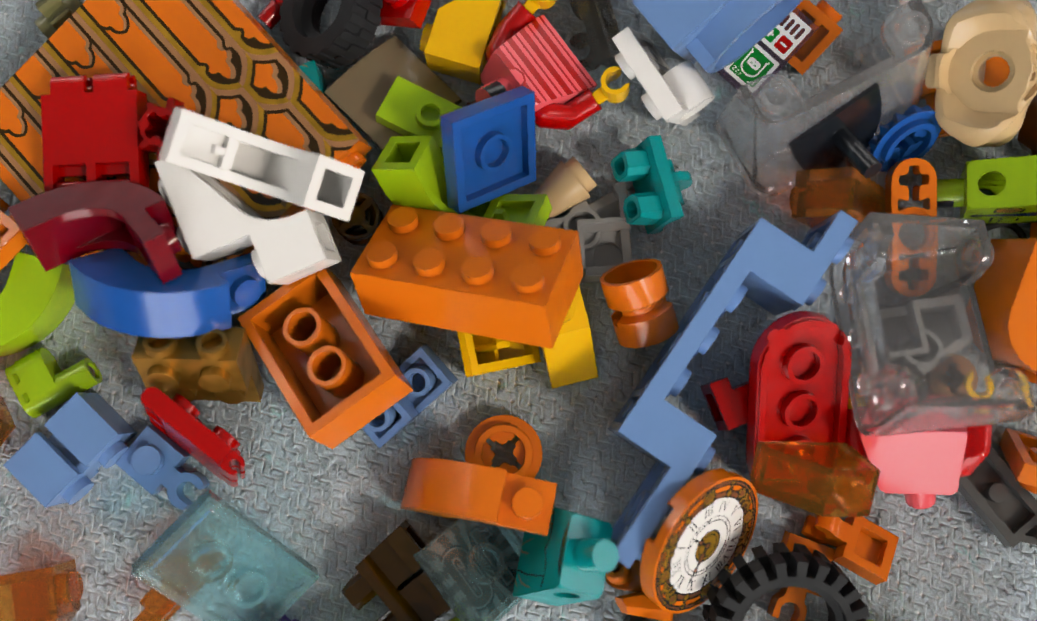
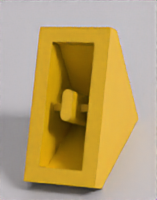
[457,331,541,377]

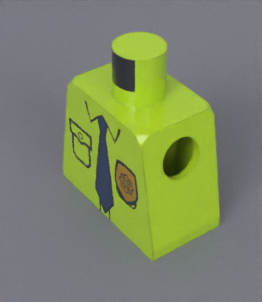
[937,155,1037,223]

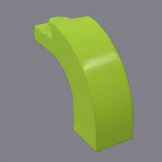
[371,135,552,226]
[0,252,75,357]

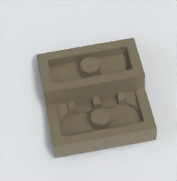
[324,35,462,151]

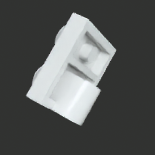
[612,26,715,126]

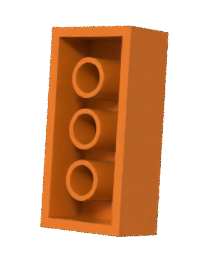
[350,204,584,349]

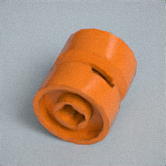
[600,258,679,349]

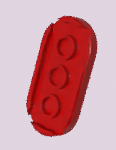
[746,311,852,501]

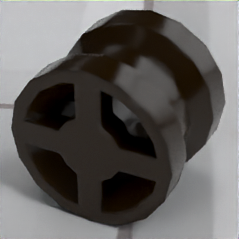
[331,192,384,246]

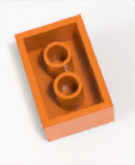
[237,268,413,449]

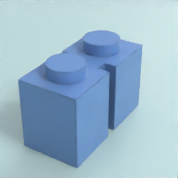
[4,392,137,507]

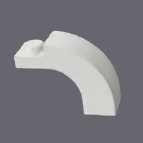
[158,107,365,222]

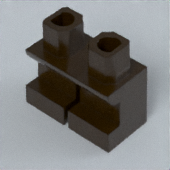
[341,520,453,621]

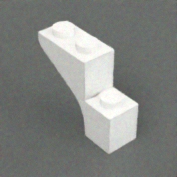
[154,160,342,285]

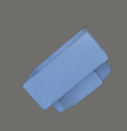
[632,0,803,74]

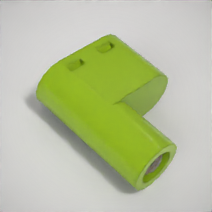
[5,347,102,419]

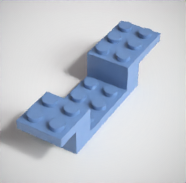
[608,210,858,569]

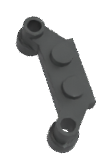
[958,399,1037,548]

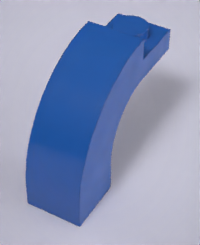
[68,248,266,338]

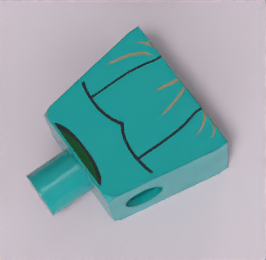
[512,506,619,606]

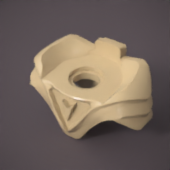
[925,0,1037,147]

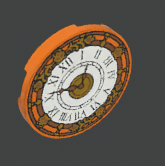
[640,468,758,614]

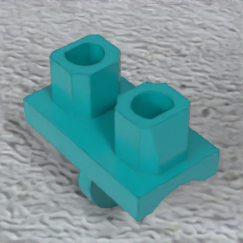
[611,135,693,235]

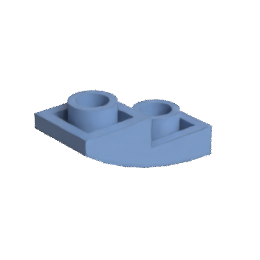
[362,344,458,449]

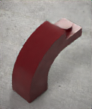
[8,181,183,284]

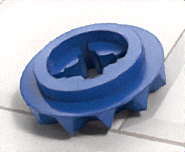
[868,105,942,172]

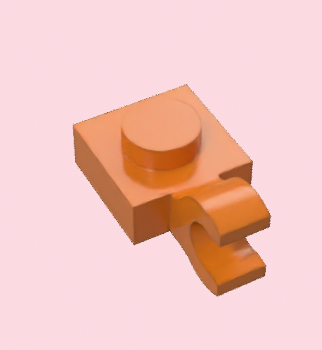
[801,508,899,585]

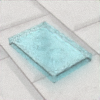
[131,489,320,621]

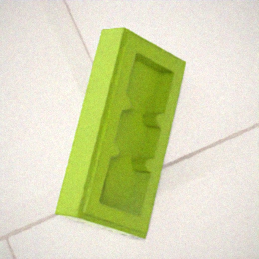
[375,76,462,155]

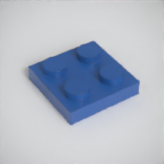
[440,86,537,214]

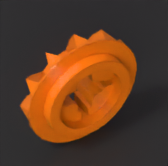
[465,415,543,478]

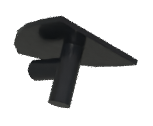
[788,82,882,179]

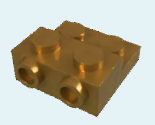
[131,327,264,404]

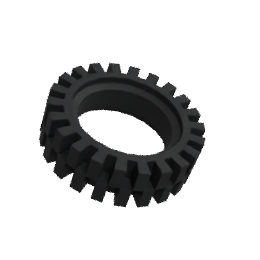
[702,542,870,621]

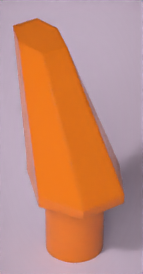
[615,591,673,621]

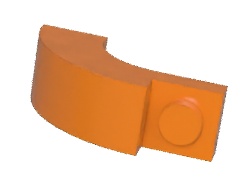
[400,458,558,536]

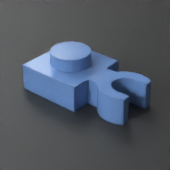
[115,425,210,510]

